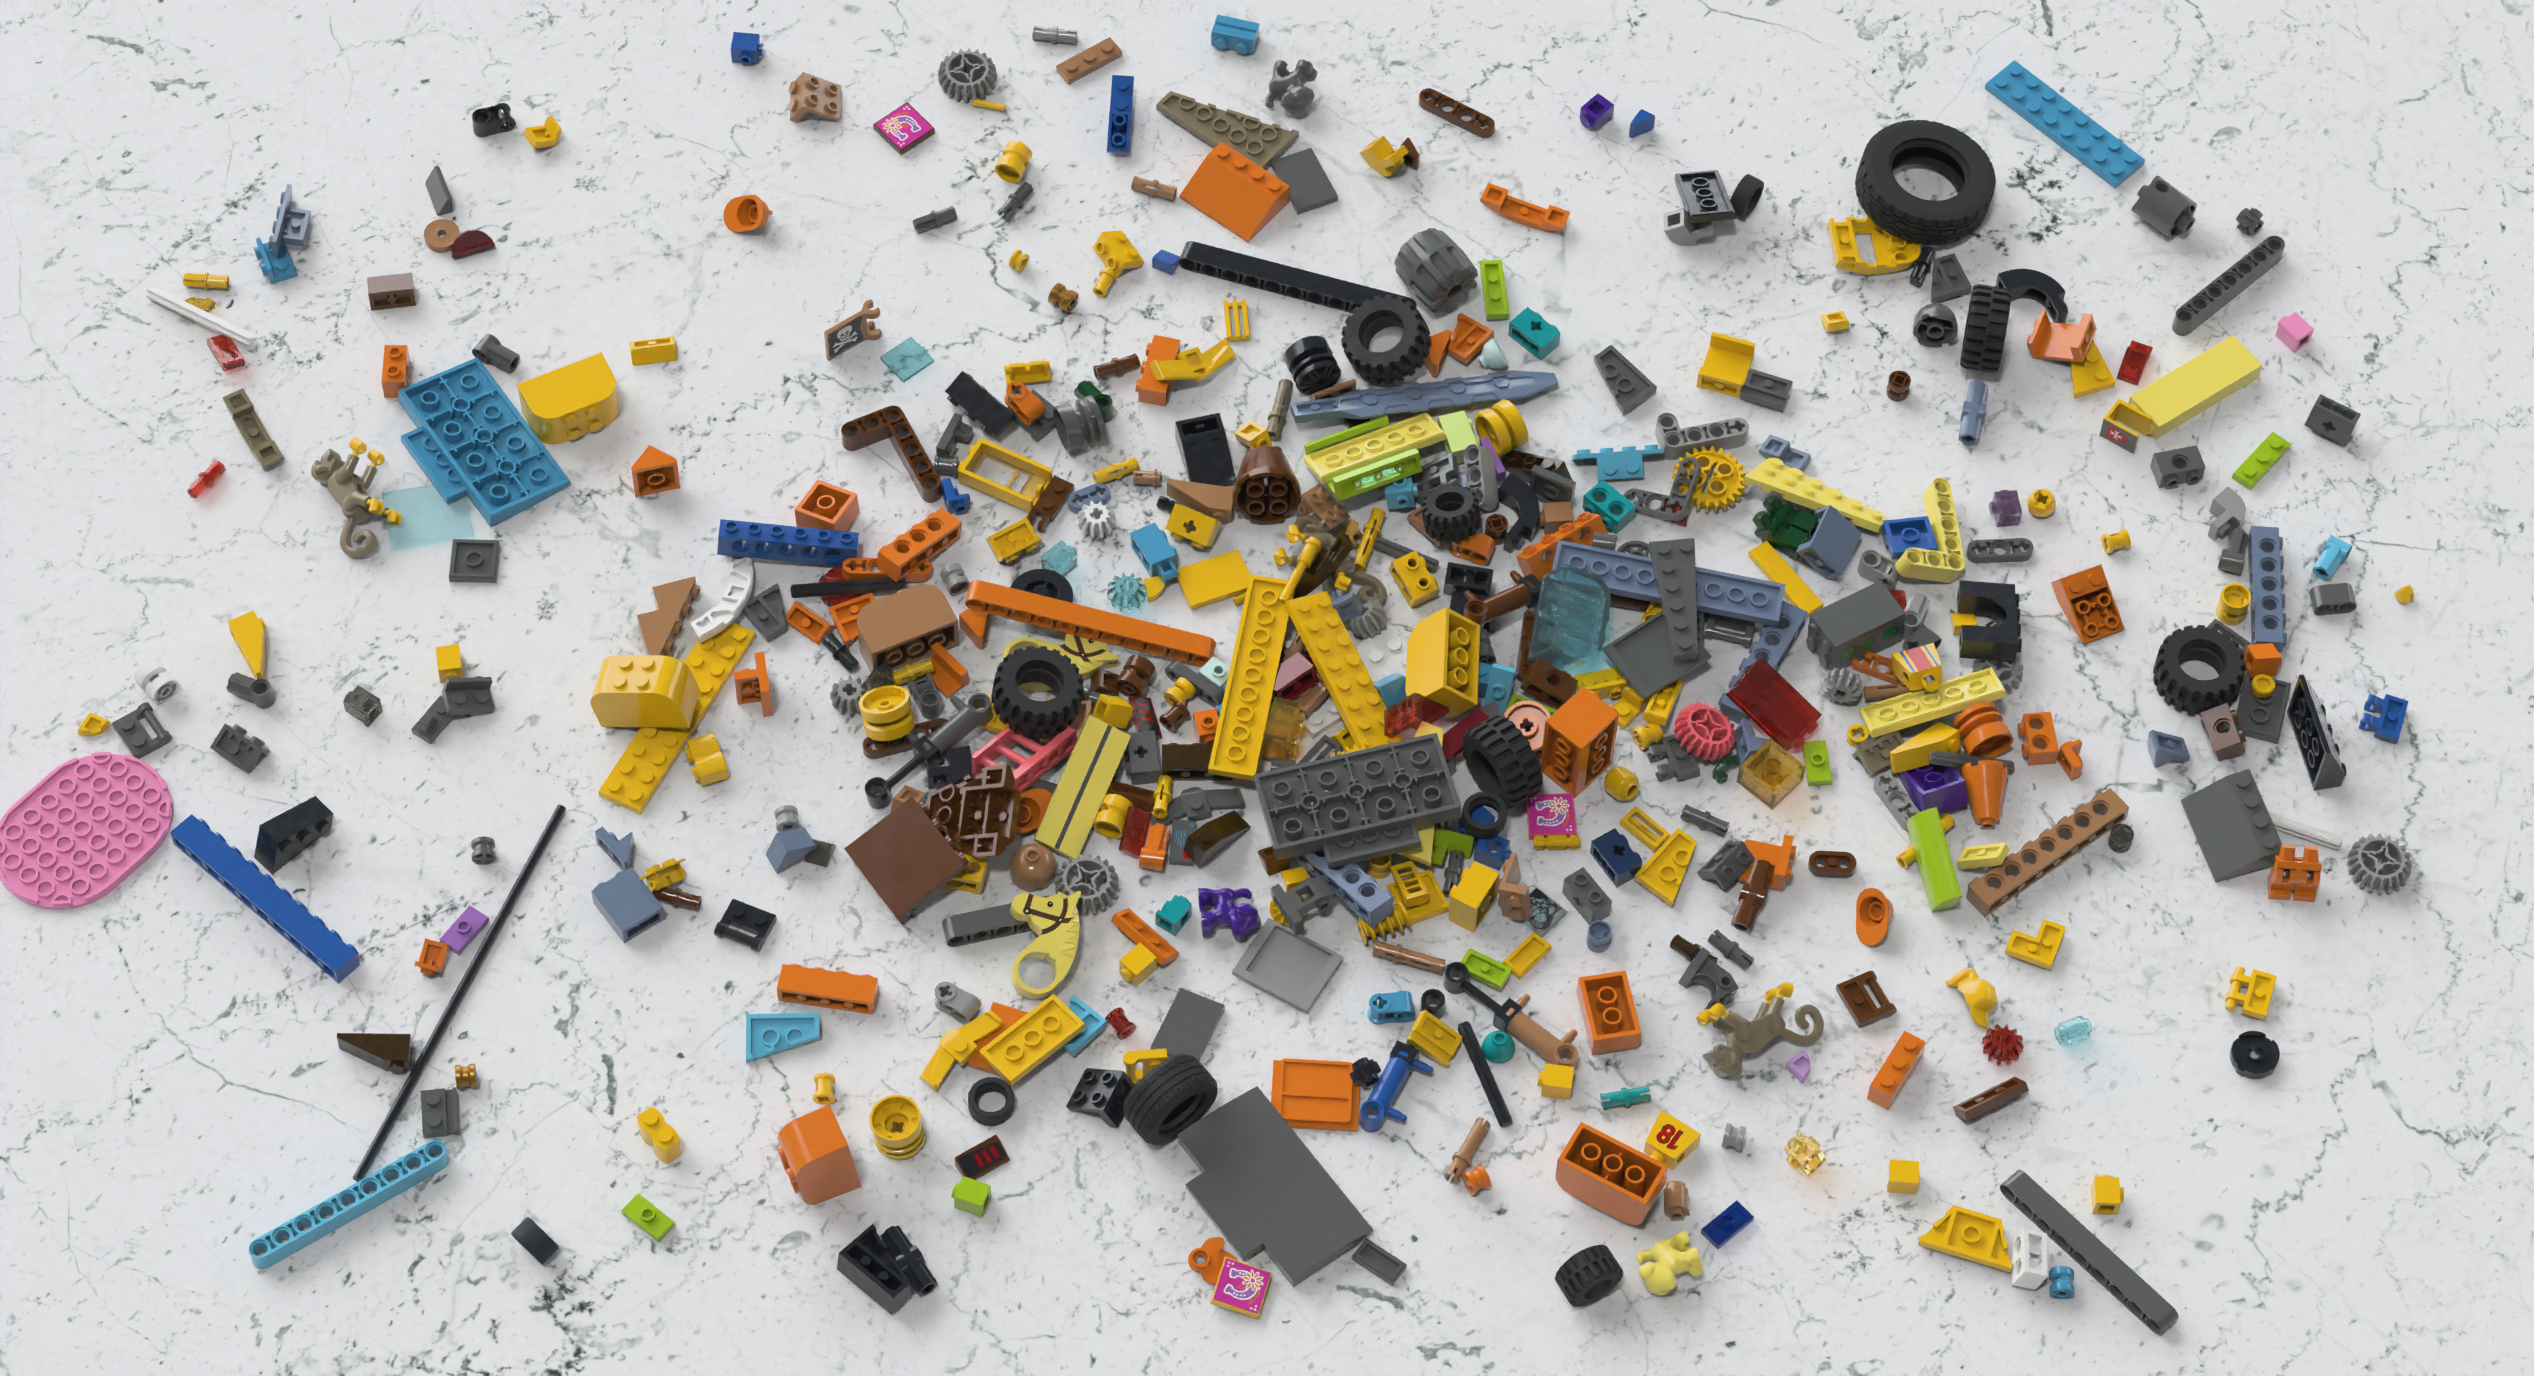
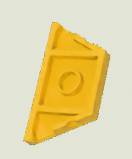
[1918,1205,2012,1273]

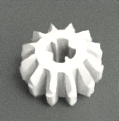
[1077,500,1116,539]

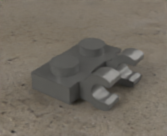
[1647,734,1700,782]

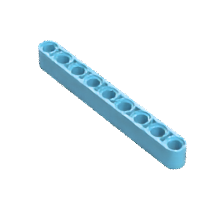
[249,1140,449,1269]

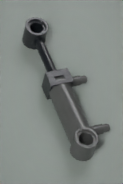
[865,693,994,809]

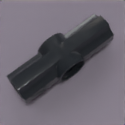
[881,1225,937,1296]

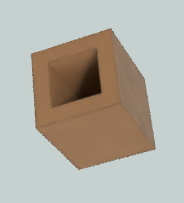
[1538,501,1573,535]

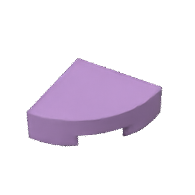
[1785,1050,1810,1083]

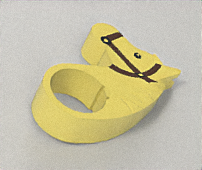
[1003,633,1118,691]
[1010,891,1081,1000]

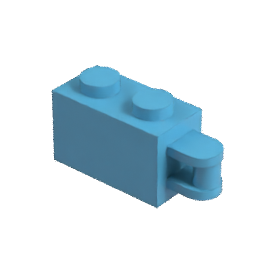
[1130,523,1179,583]

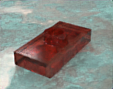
[207,335,245,372]
[1118,805,1152,859]

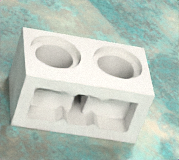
[2012,1228,2048,1290]

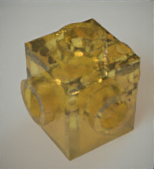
[1783,1132,1826,1176]

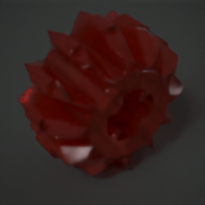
[1982,1024,2024,1065]

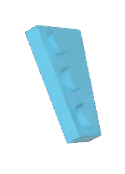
[746,1013,820,1063]

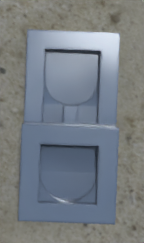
[1759,435,1811,472]

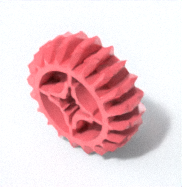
[1673,702,1737,762]

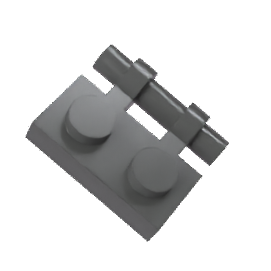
[1414,452,1460,503]

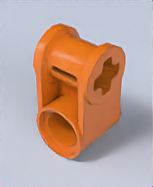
[1004,381,1046,425]
[1450,533,1495,565]

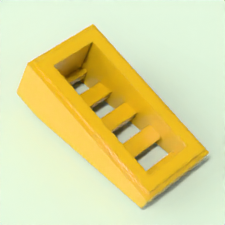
[1390,861,1429,908]

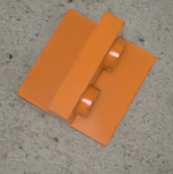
[734,652,773,717]

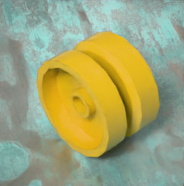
[1474,399,1528,458]
[859,685,916,741]

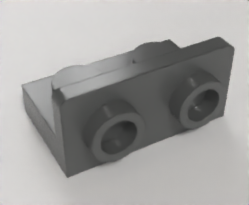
[442,676,495,715]
[210,724,270,773]
[1697,841,1755,889]

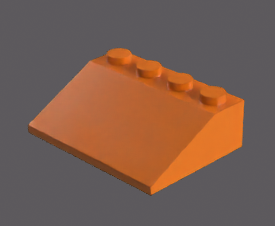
[1179,142,1290,243]

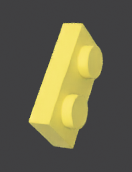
[1957,843,2009,869]

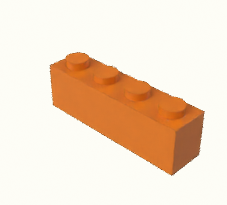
[777,964,879,1015]

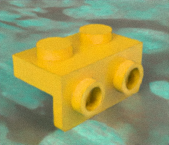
[1093,231,1144,278]
[986,517,1042,563]

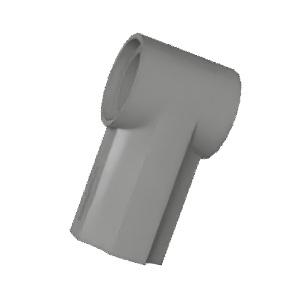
[1902,592,1930,640]

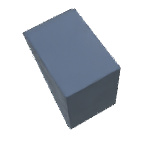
[765,828,817,874]

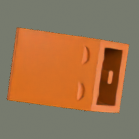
[2051,564,2125,644]

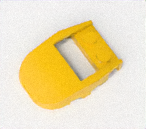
[1827,215,1921,275]

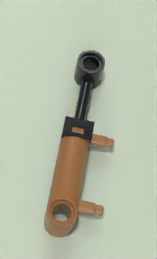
[1444,962,1578,1071]

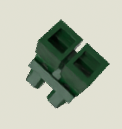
[1752,496,1819,561]

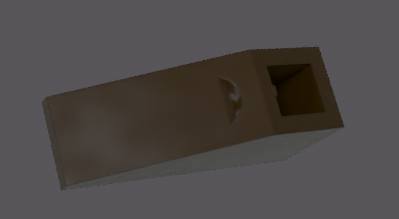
[1502,450,1572,484]

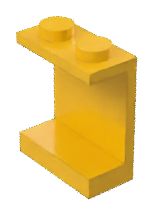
[1696,332,1756,398]

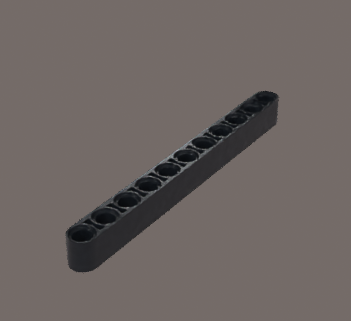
[1178,241,1417,313]

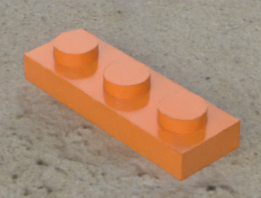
[1111,908,1179,966]

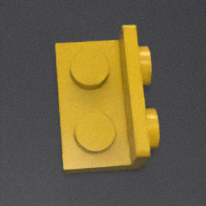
[1574,668,1627,700]

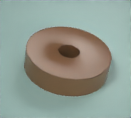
[424,219,460,253]

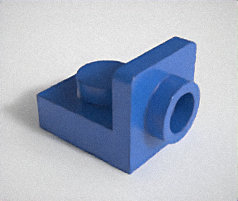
[941,478,970,514]

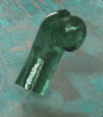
[1712,754,1740,783]

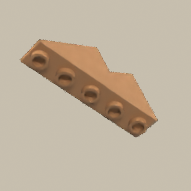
[637,576,701,656]

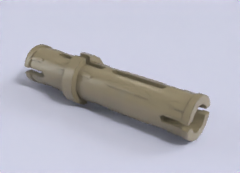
[1267,379,1293,441]

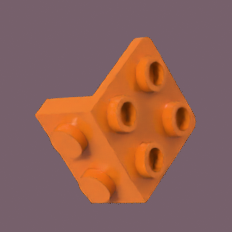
[1737,834,1797,891]

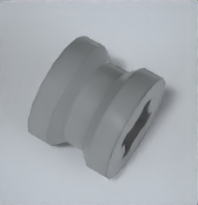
[774,805,800,832]
[1722,1123,1746,1151]

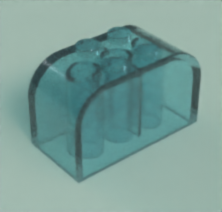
[1527,564,1611,672]

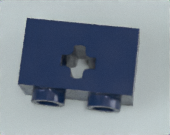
[1590,828,1642,888]

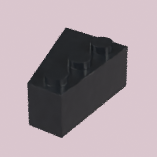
[945,371,1016,437]
[254,796,334,875]
[837,1224,911,1314]

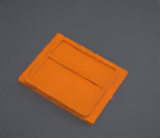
[1270,1058,1360,1132]

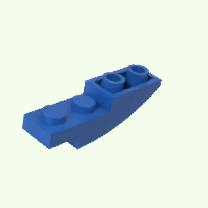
[1107,75,1134,154]

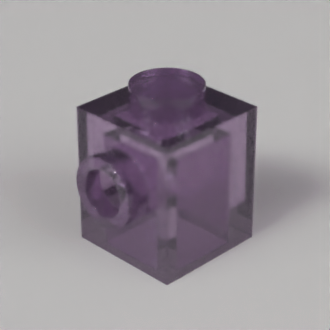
[1989,490,2022,527]

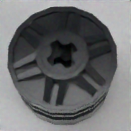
[1284,336,1341,395]

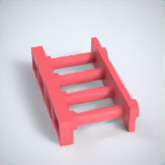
[971,726,1077,794]

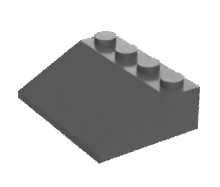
[2181,769,2282,883]

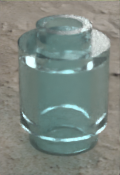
[2054,1015,2092,1046]

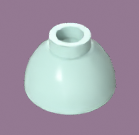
[1478,339,1508,369]

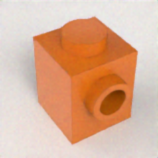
[2244,643,2282,678]
[1193,708,1219,744]

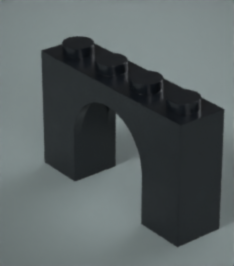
[1957,580,2022,662]

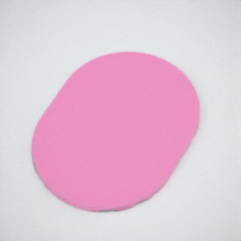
[0,752,173,910]

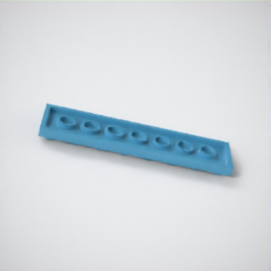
[1985,60,2145,189]

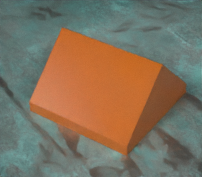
[631,445,680,497]

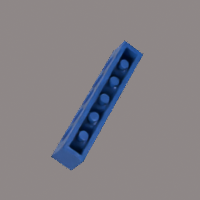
[717,519,859,567]

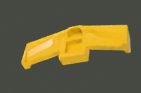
[1149,337,1236,382]
[919,1010,1005,1092]

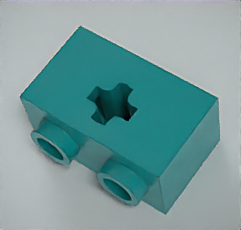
[1508,307,1561,361]

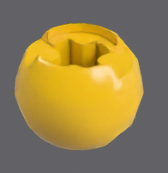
[2027,489,2056,518]

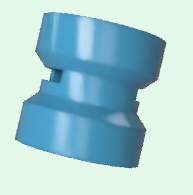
[2049,1266,2075,1299]

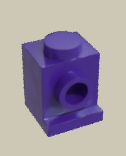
[1580,93,1614,130]

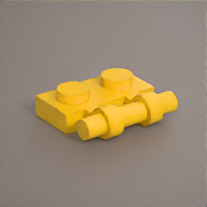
[2225,967,2277,1020]

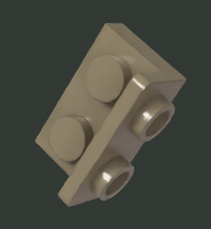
[1852,731,1905,776]

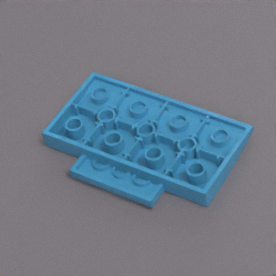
[398,357,570,527]

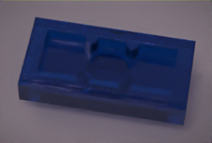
[1701,1200,1754,1250]

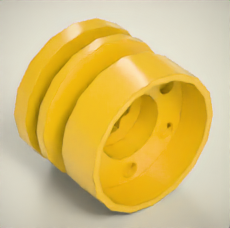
[869,1095,925,1160]

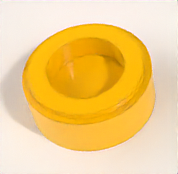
[2251,674,2275,698]

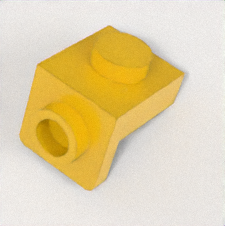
[523,116,562,149]

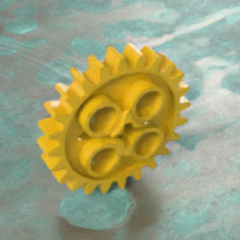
[1672,446,1746,512]

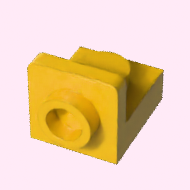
[1234,421,1273,447]

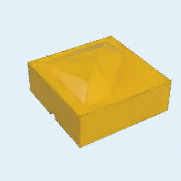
[1821,311,1849,332]

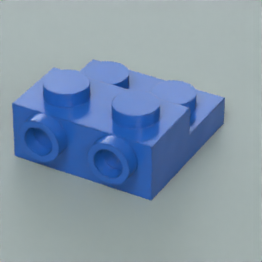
[1882,516,1938,559]

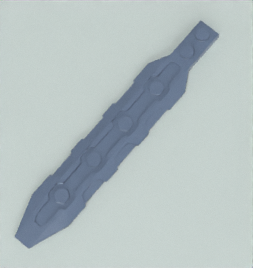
[1291,370,1558,423]

